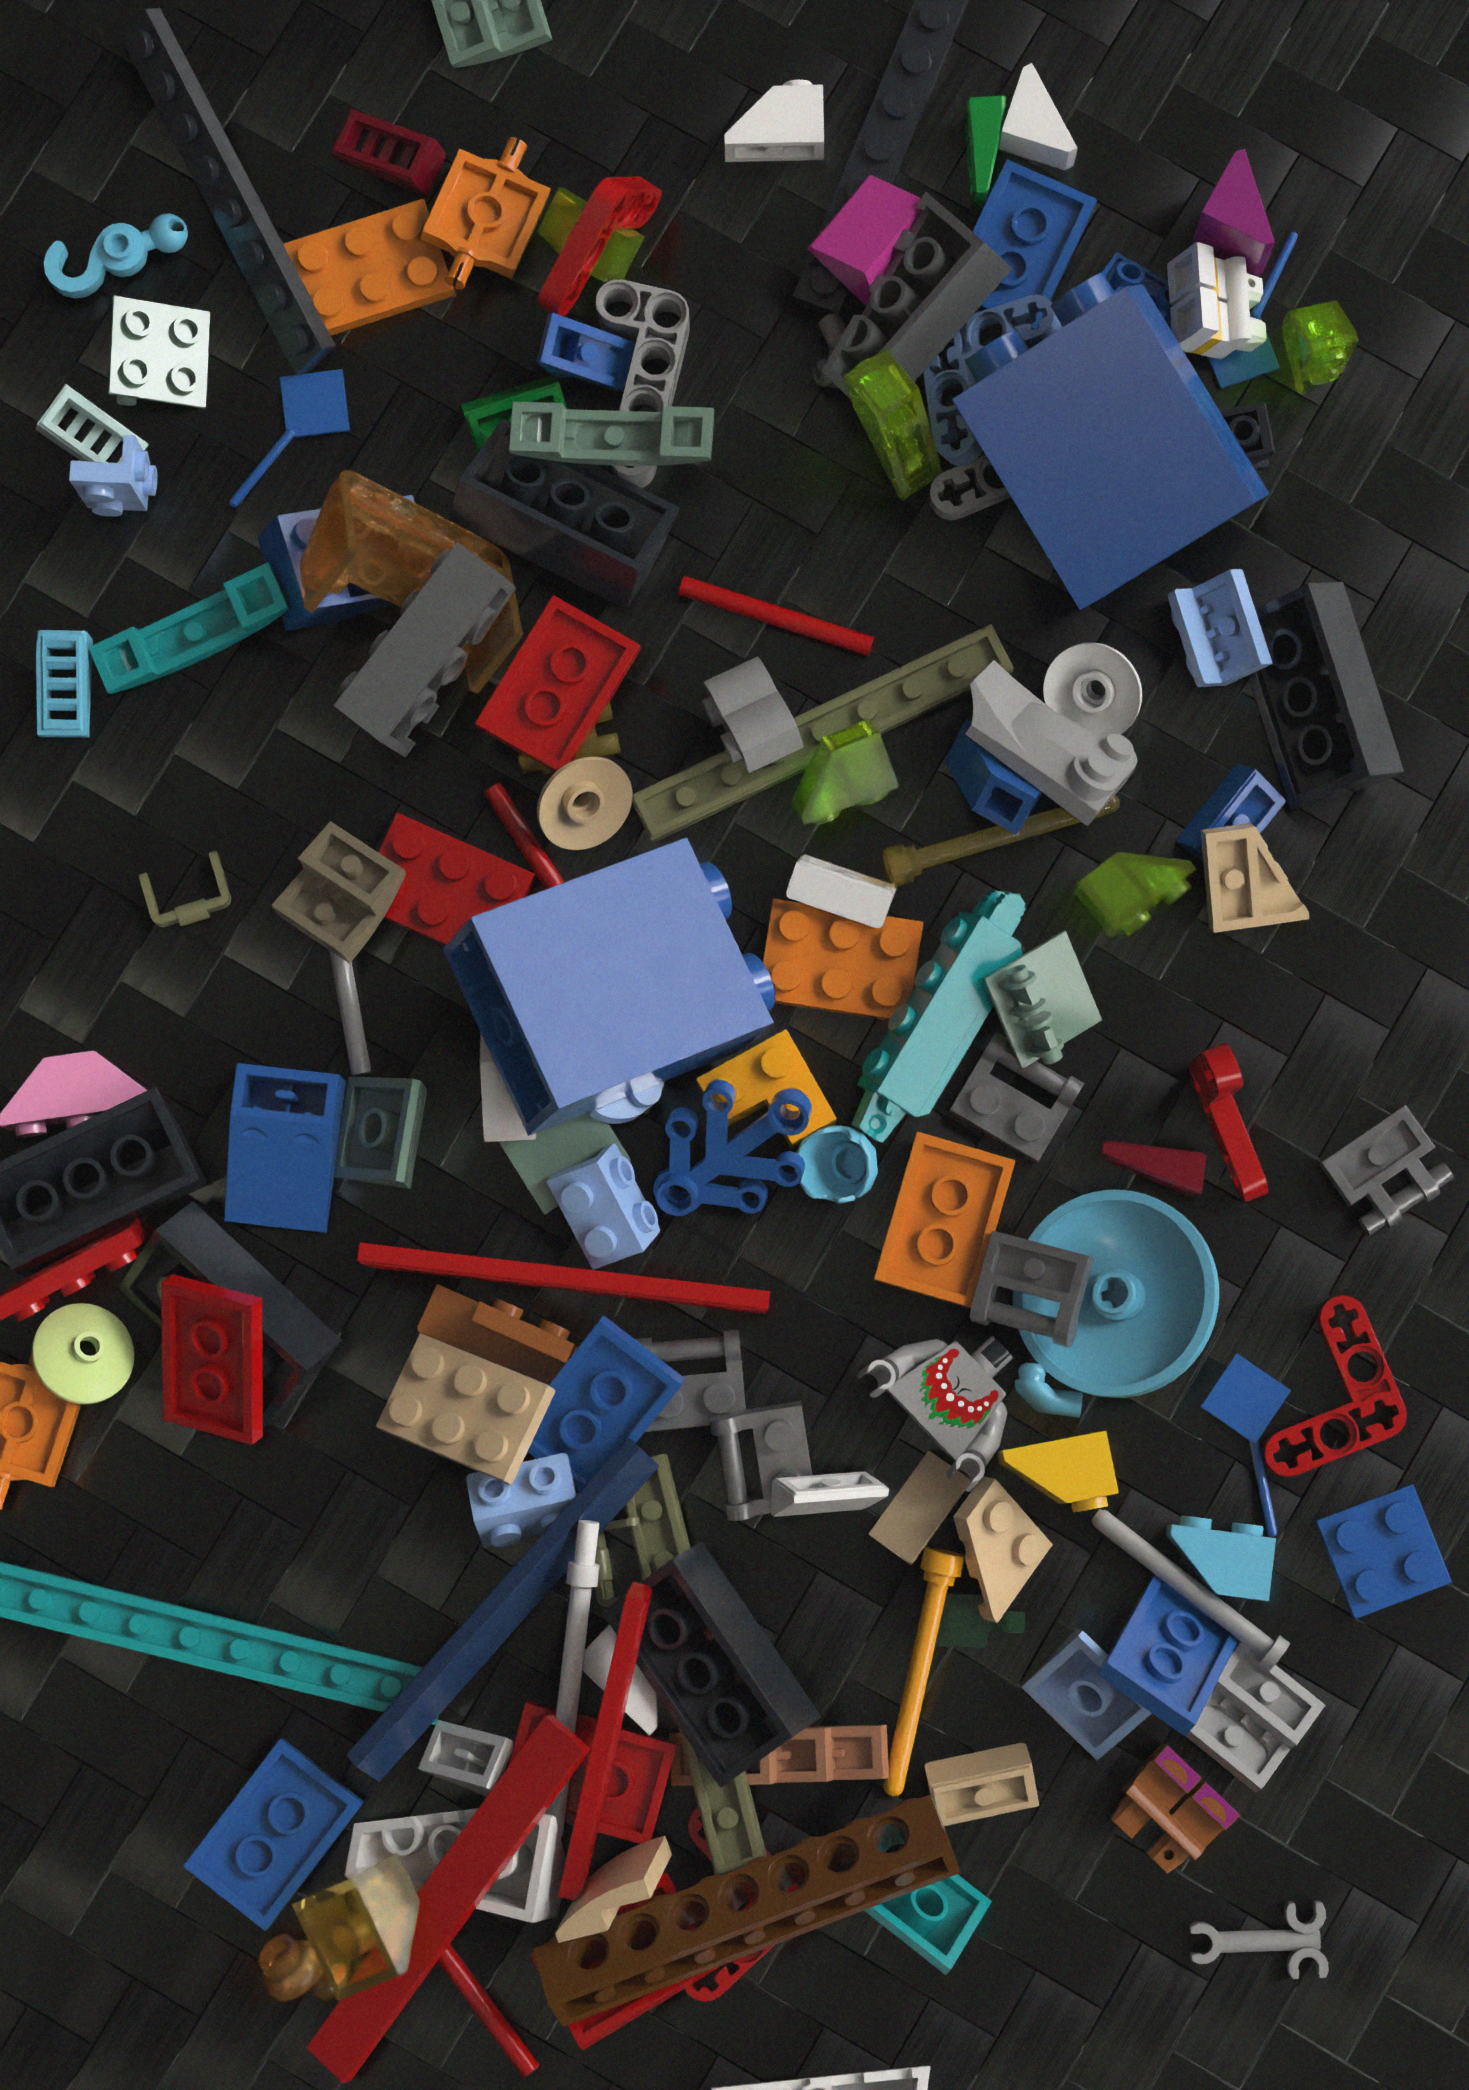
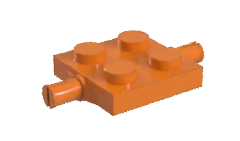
[420,137,551,289]
[0,1353,82,1510]

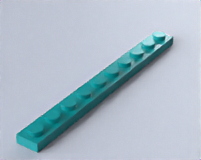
[0,1561,439,1725]

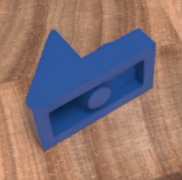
[536,313,636,392]

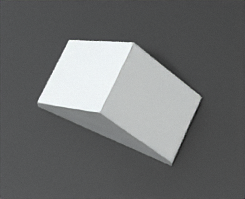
[999,63,1077,170]
[418,1720,513,1797]

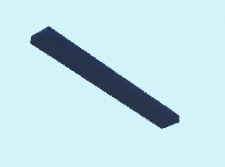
[346,1438,659,1782]

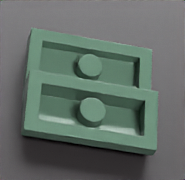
[432,0,553,68]
[498,1112,631,1215]

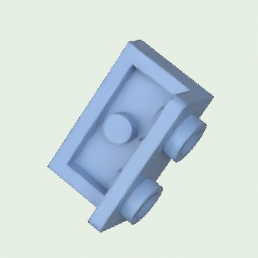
[69,435,157,516]
[1168,569,1273,687]
[546,1143,660,1270]
[466,1453,577,1547]

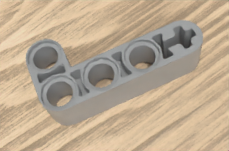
[596,280,690,488]

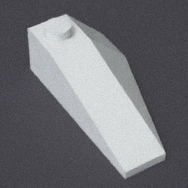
[345,1808,566,1923]

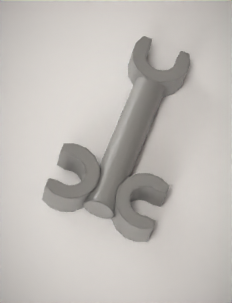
[1189,1901,1329,1979]

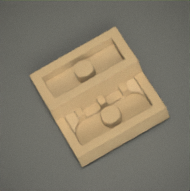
[555,1836,672,1943]

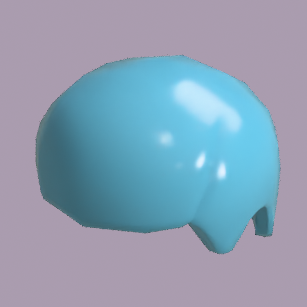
[795,1125,878,1203]

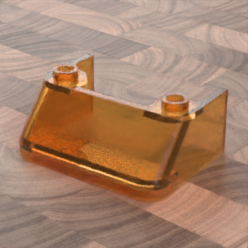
[300,470,523,694]

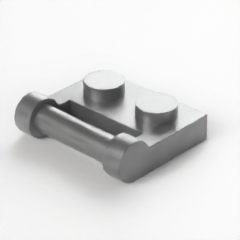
[949,1032,1084,1163]
[970,1231,1094,1348]
[636,1330,746,1432]
[709,1401,812,1521]

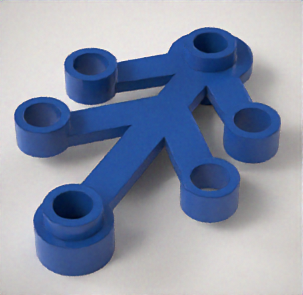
[653,1080,812,1216]

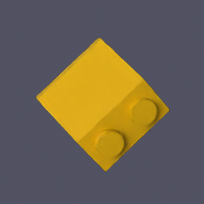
[996,1431,1119,1512]

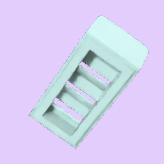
[36,384,148,463]

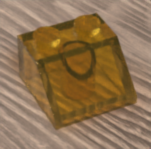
[292,1853,420,2001]

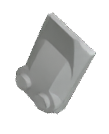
[966,660,1137,826]

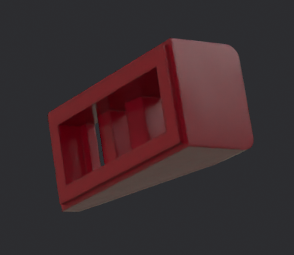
[331,109,446,196]
[1098,1141,1206,1198]

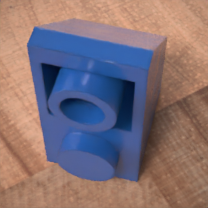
[945,719,1042,835]

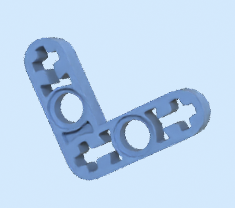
[923,295,1062,466]

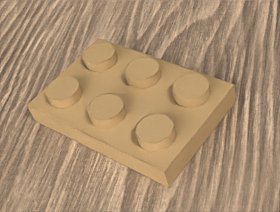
[376,1333,556,1485]

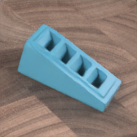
[36,630,93,738]

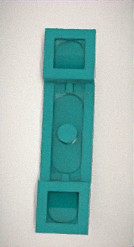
[89,562,290,694]

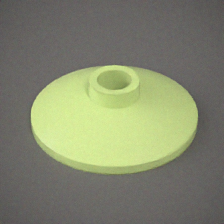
[32,1303,135,1404]

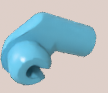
[1015,1363,1083,1418]

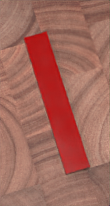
[558,1582,653,1901]

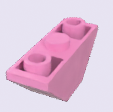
[0,1051,148,1138]

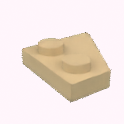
[1201,823,1309,933]
[953,1476,1053,1623]

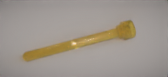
[882,795,1120,888]

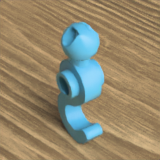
[44,213,188,299]

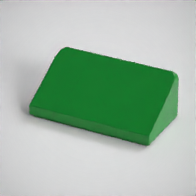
[461,375,567,454]

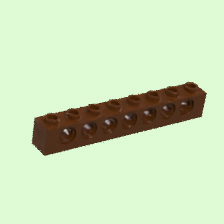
[533,1795,961,2027]

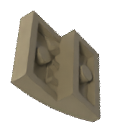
[271,821,406,964]

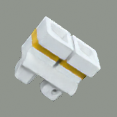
[1167,242,1267,359]

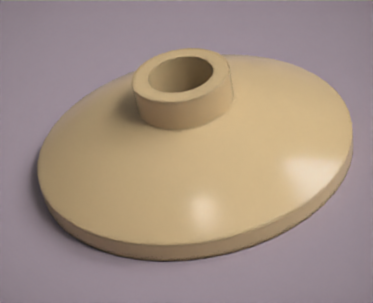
[537,757,633,850]

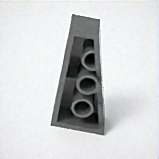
[821,191,1012,422]
[334,542,516,758]

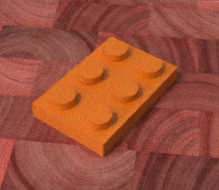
[283,199,456,335]
[763,899,924,1021]
[874,1132,1016,1309]

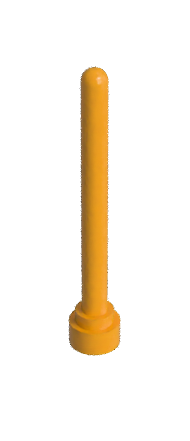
[883,1546,965,1797]

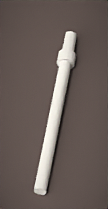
[545,1520,600,1837]

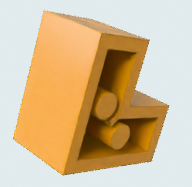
[696,1029,837,1149]

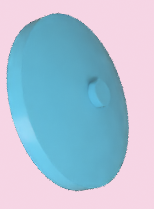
[1013,1190,1219,1398]

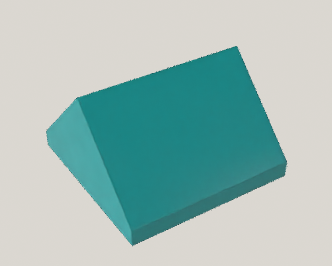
[864,1844,992,1975]

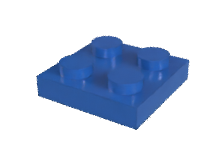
[1314,1484,1452,1619]

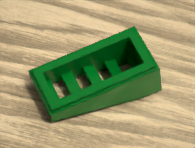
[964,96,1007,211]

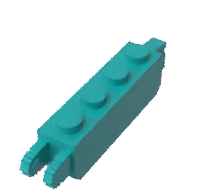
[851,889,1026,1143]

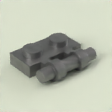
[1319,1105,1454,1236]

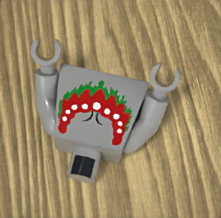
[857,1336,1013,1492]

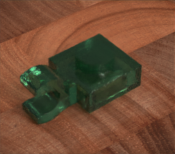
[935,1594,1025,1648]

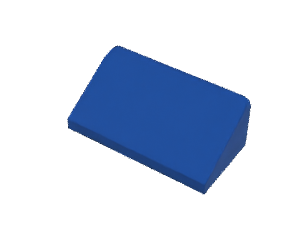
[1177,765,1286,864]

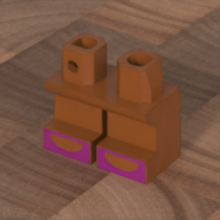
[1110,1742,1241,1874]

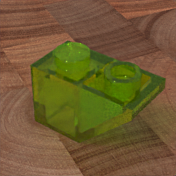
[537,187,645,282]
[1281,300,1358,385]
[791,719,898,825]
[1074,852,1196,939]

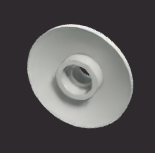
[1043,643,1142,736]

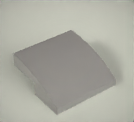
[1186,1641,1325,1793]

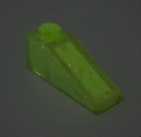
[844,349,943,501]

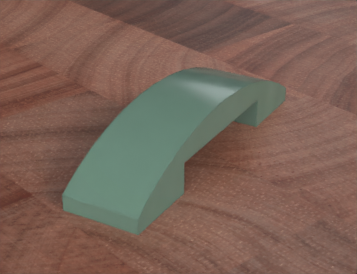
[509,402,715,466]

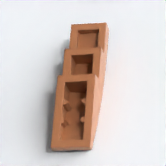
[669,1725,889,1786]

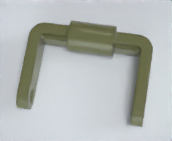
[139,851,231,927]
[595,1517,640,1607]

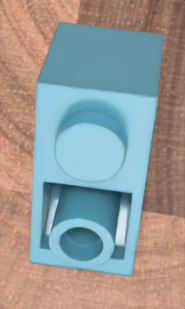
[1165,1515,1276,1601]

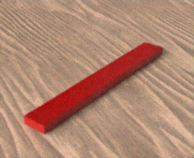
[357,1243,770,1314]
[306,1715,591,2083]

